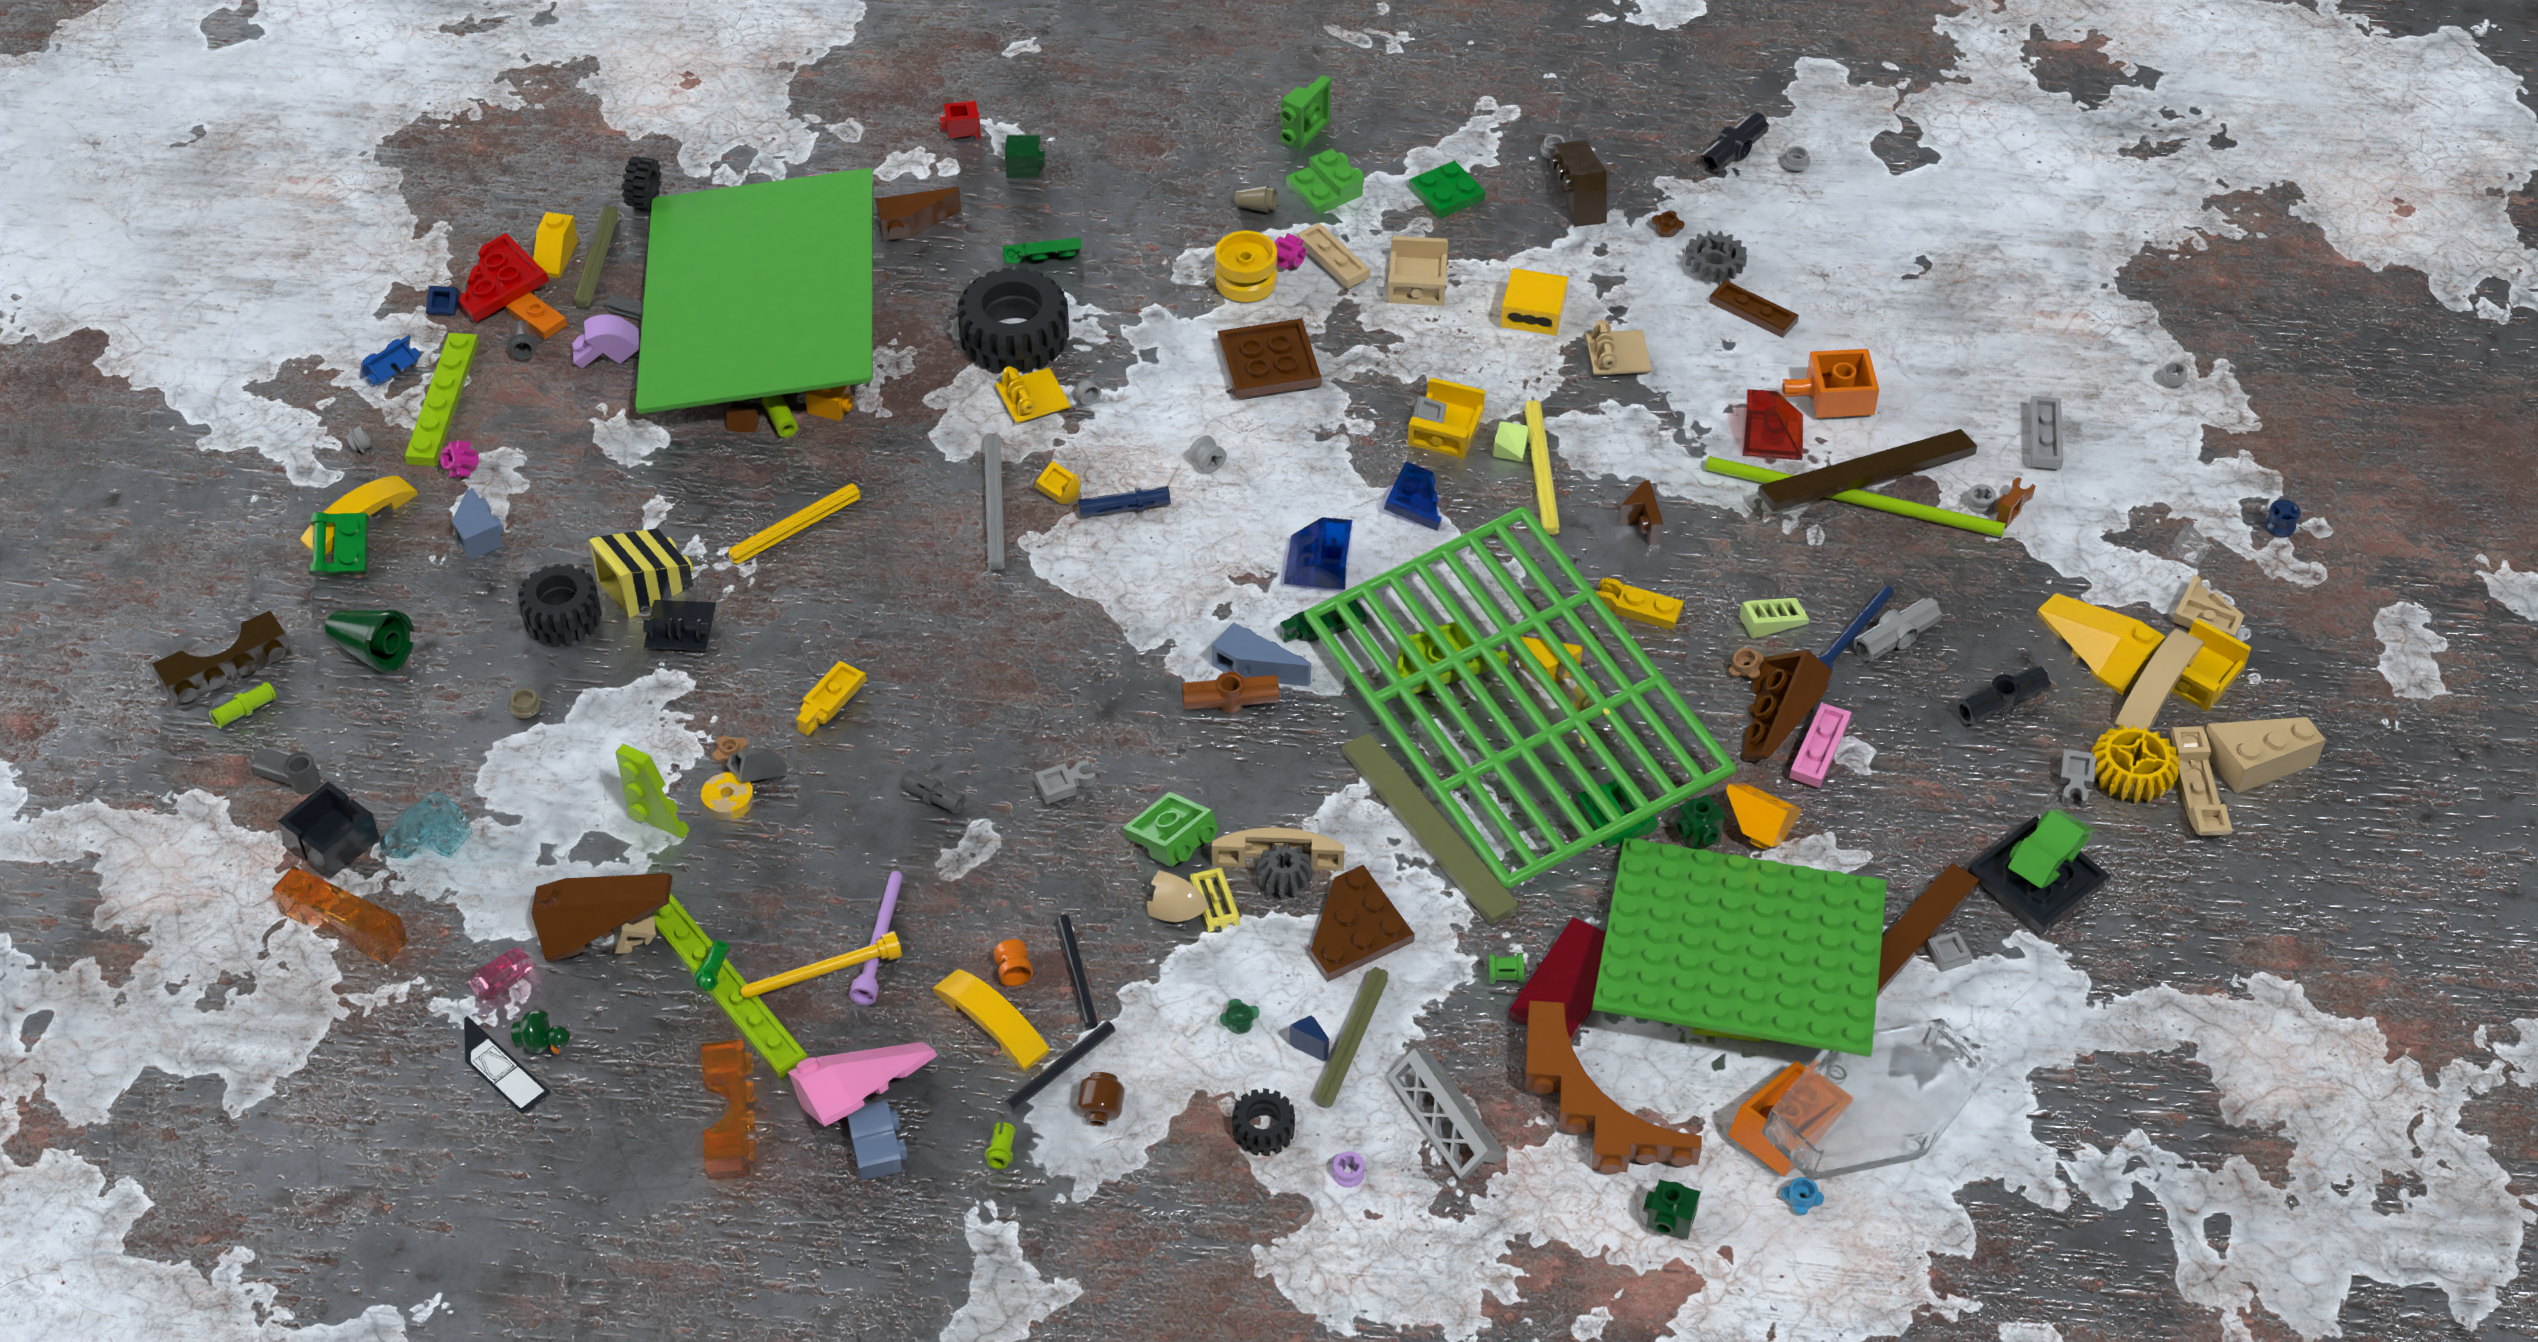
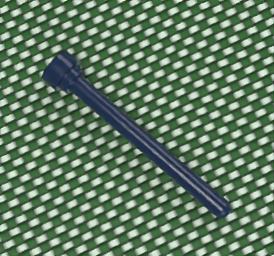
[1816,585,1894,671]

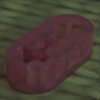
[470,947,534,1001]

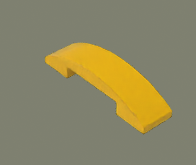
[300,476,418,555]
[933,969,1050,1072]

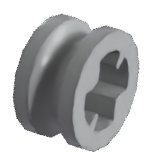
[1967,484,1996,514]

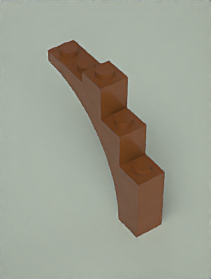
[1524,1001,1702,1174]

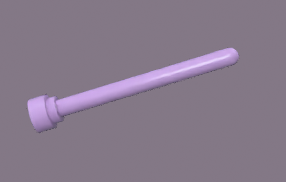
[849,871,903,1005]

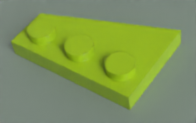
[615,743,690,839]

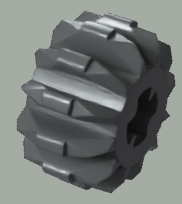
[1256,842,1313,900]

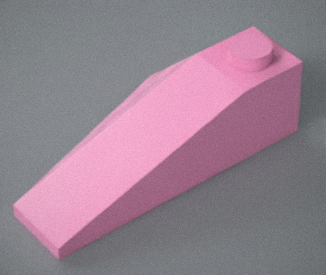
[788,1042,937,1127]

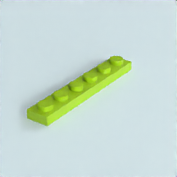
[405,333,479,467]

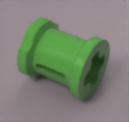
[1488,953,1524,984]

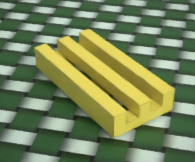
[1190,867,1240,932]

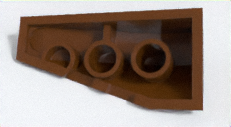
[531,873,673,963]

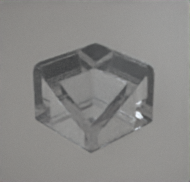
[2171,522,2212,566]

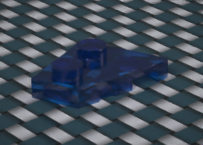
[1384,461,1441,531]

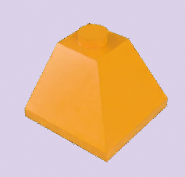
[1726,783,1802,850]

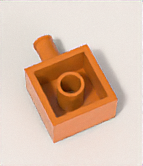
[1782,349,1879,418]

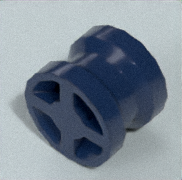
[2265,499,2301,538]

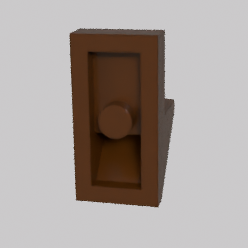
[1619,480,1664,546]

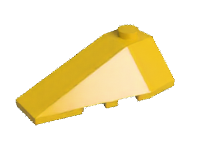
[2037,593,2166,696]

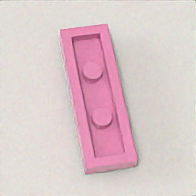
[1789,702,1852,788]

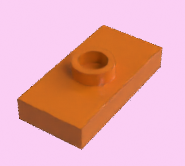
[506,292,567,340]

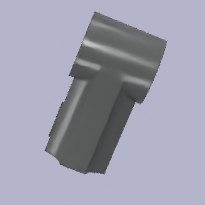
[252,747,321,794]

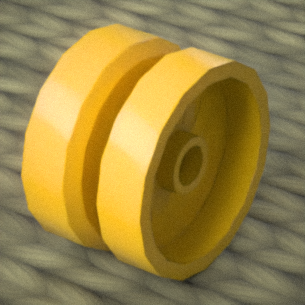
[1214,230,1277,303]

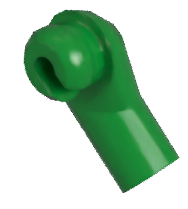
[695,940,730,991]

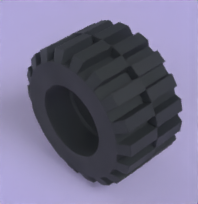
[518,564,602,646]

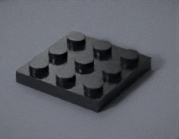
[1967,816,2110,935]

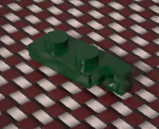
[1280,599,1367,643]

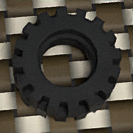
[1232,1088,1295,1156]

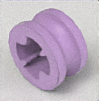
[1333,1151,1365,1188]

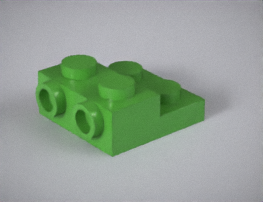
[1280,75,1331,151]
[1286,148,1364,216]
[1123,792,1219,867]

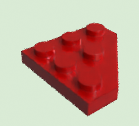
[459,233,549,323]

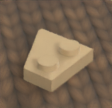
[2172,575,2245,638]

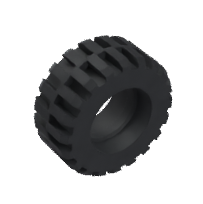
[957,267,1069,373]

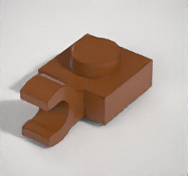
[1995,477,2036,529]

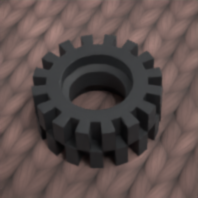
[622,156,662,209]

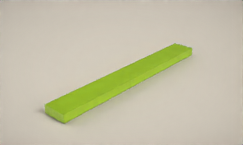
[653,893,808,1080]

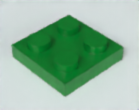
[1408,160,1486,219]

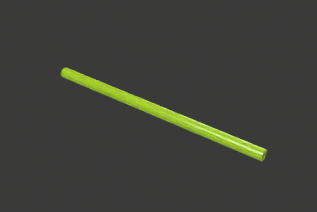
[1705,456,2005,538]

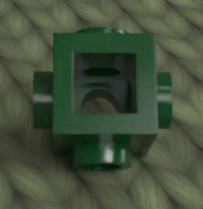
[1675,794,1725,850]
[1643,1179,1701,1240]

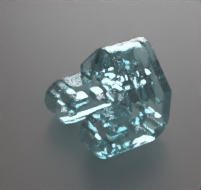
[380,792,472,858]

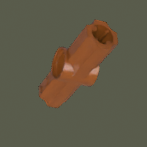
[1182,671,1279,713]

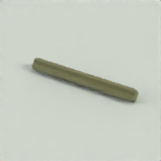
[574,205,619,309]
[1315,967,1388,1108]

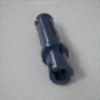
[1078,485,1171,518]

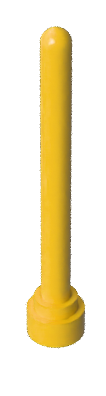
[740,931,902,998]

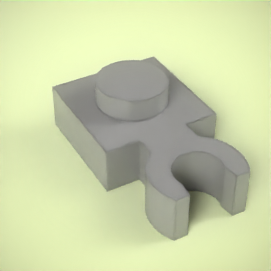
[2060,749,2096,807]
[1035,760,1096,804]

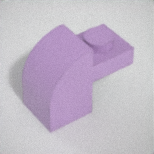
[572,314,640,369]

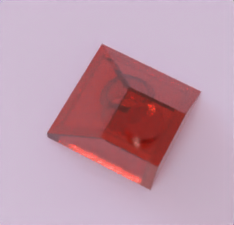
[1742,389,1803,461]

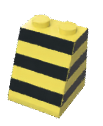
[589,528,694,618]

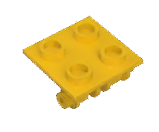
[995,366,1071,423]

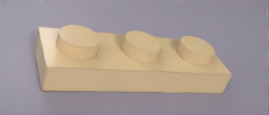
[1297,223,1370,289]

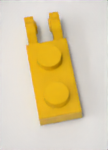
[1596,577,1684,630]

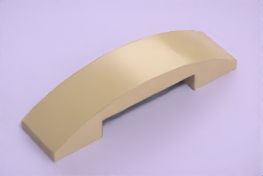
[2114,628,2204,731]
[2171,726,2233,836]
[1212,828,1345,871]

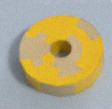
[701,772,754,820]

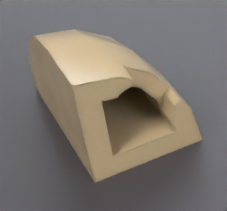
[1147,870,1209,922]
[614,913,656,954]

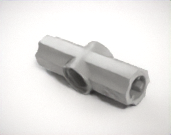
[1853,597,1942,662]

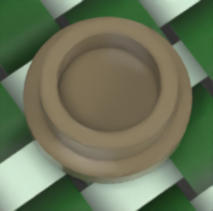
[508,688,541,718]

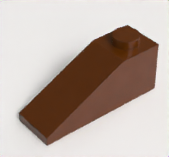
[875,186,961,242]

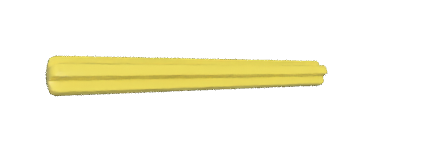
[1525,400,1560,536]

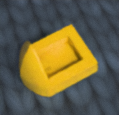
[1034,460,1081,505]

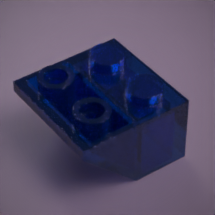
[1284,517,1352,590]

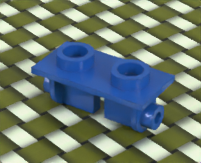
[359,335,421,386]

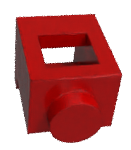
[939,100,981,139]

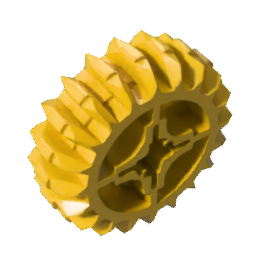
[2091,723,2180,804]

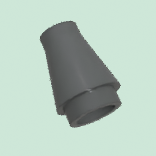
[507,321,537,360]

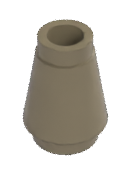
[1235,185,1278,213]

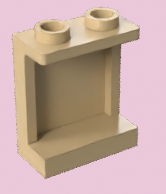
[1387,236,1448,306]

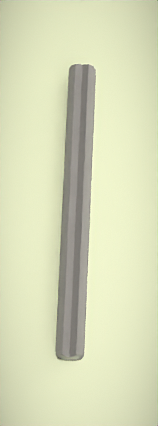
[984,432,1005,571]

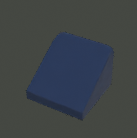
[426,286,461,316]
[1289,1015,1329,1062]

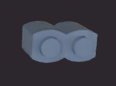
[847,1100,908,1181]

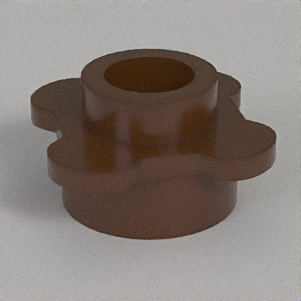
[1651,210,1685,237]

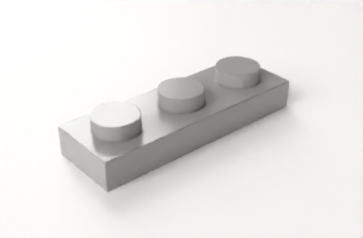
[2029,396,2063,469]

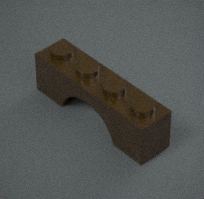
[152,611,292,708]

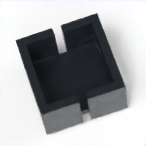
[277,781,380,879]

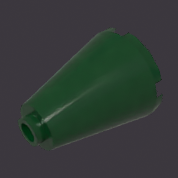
[325,610,414,672]

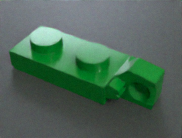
[1003,237,1082,264]

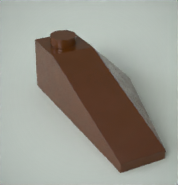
[1742,650,1832,762]

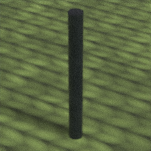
[1056,915,1098,1030]
[1004,1021,1115,1113]

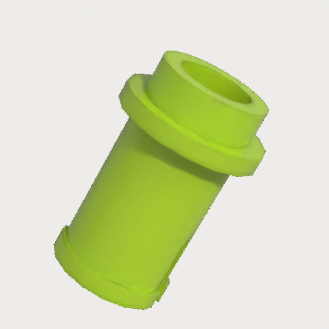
[985,1122,1016,1169]

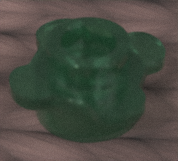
[1220,999,1260,1034]

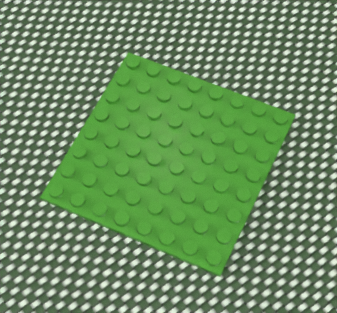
[1592,838,1887,1057]

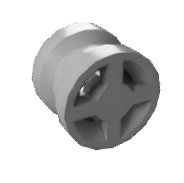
[1189,435,1227,473]

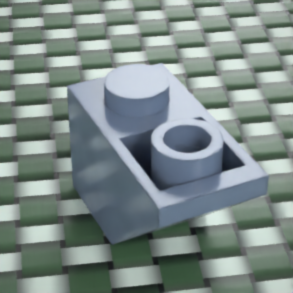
[452,488,504,560]

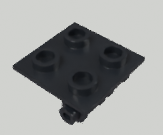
[643,600,716,651]

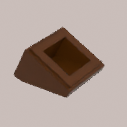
[727,402,762,432]

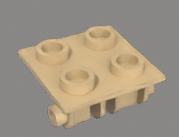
[1586,319,1652,375]

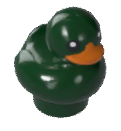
[511,1009,570,1054]

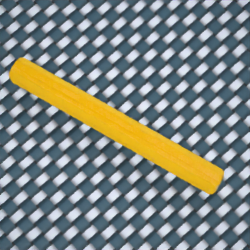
[728,483,860,565]

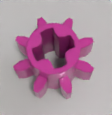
[1274,233,1306,270]
[440,440,479,478]

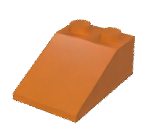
[1728,1060,1852,1177]

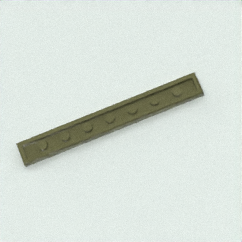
[1342,732,1519,926]

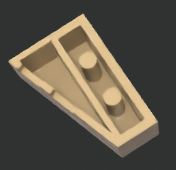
[2205,717,2326,794]

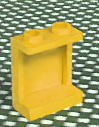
[1408,377,1486,459]
[2171,618,2251,712]

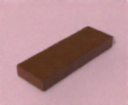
[1709,280,1799,338]

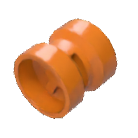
[993,939,1033,987]

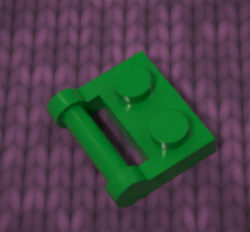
[309,512,369,576]
[1576,779,1659,849]

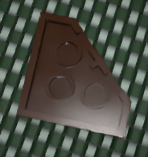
[1310,865,1415,982]

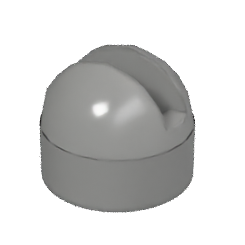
[2163,362,2188,387]
[1075,379,1101,406]

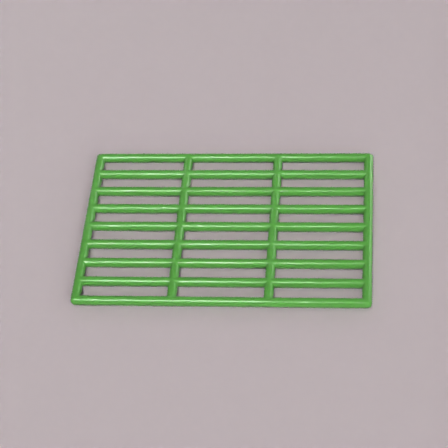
[1304,507,1737,889]

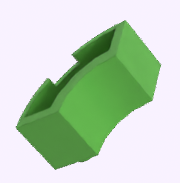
[2008,809,2094,889]

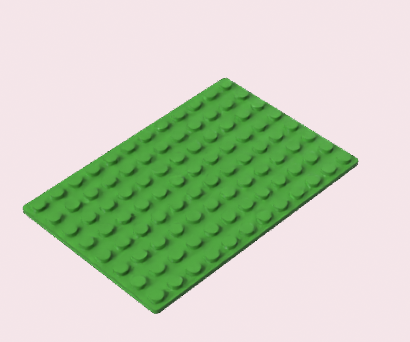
[635,168,873,414]

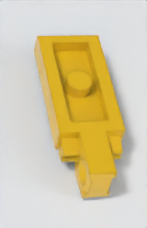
[796,661,867,736]

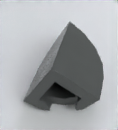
[726,748,787,783]

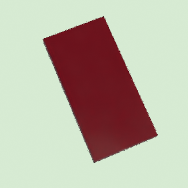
[1508,917,1606,1042]

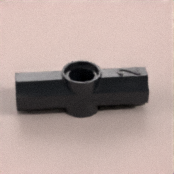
[1700,112,1769,174]
[1956,666,2051,725]

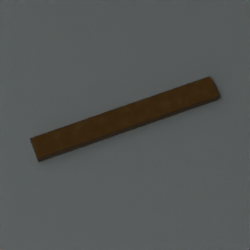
[1757,429,1978,512]

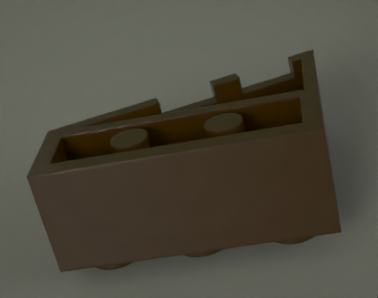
[1550,140,1607,227]

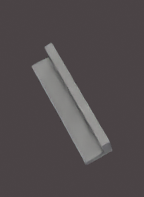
[1387,1048,1506,1180]

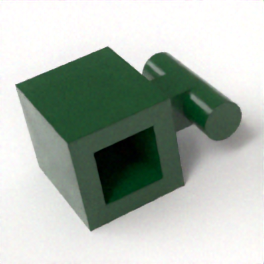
[1005,134,1045,178]

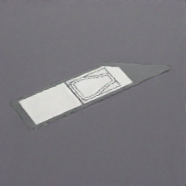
[464,1016,550,1114]

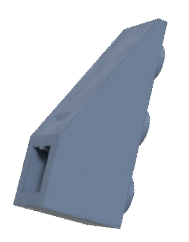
[1212,622,1311,686]

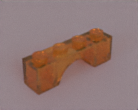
[272,866,408,965]
[702,1039,757,1180]

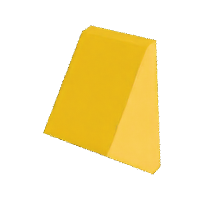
[1518,637,1583,689]

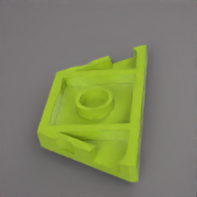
[1396,621,1509,699]

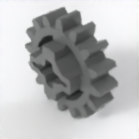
[1685,231,1747,282]

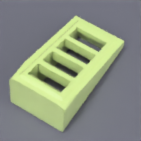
[1739,598,1809,639]

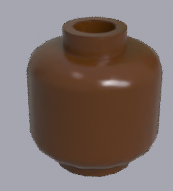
[1077,1072,1125,1126]

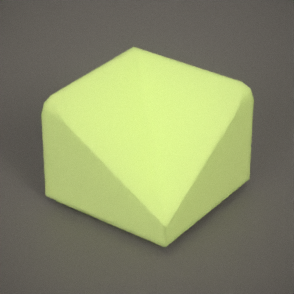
[1493,421,1529,462]

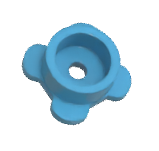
[1781,1177,1824,1215]

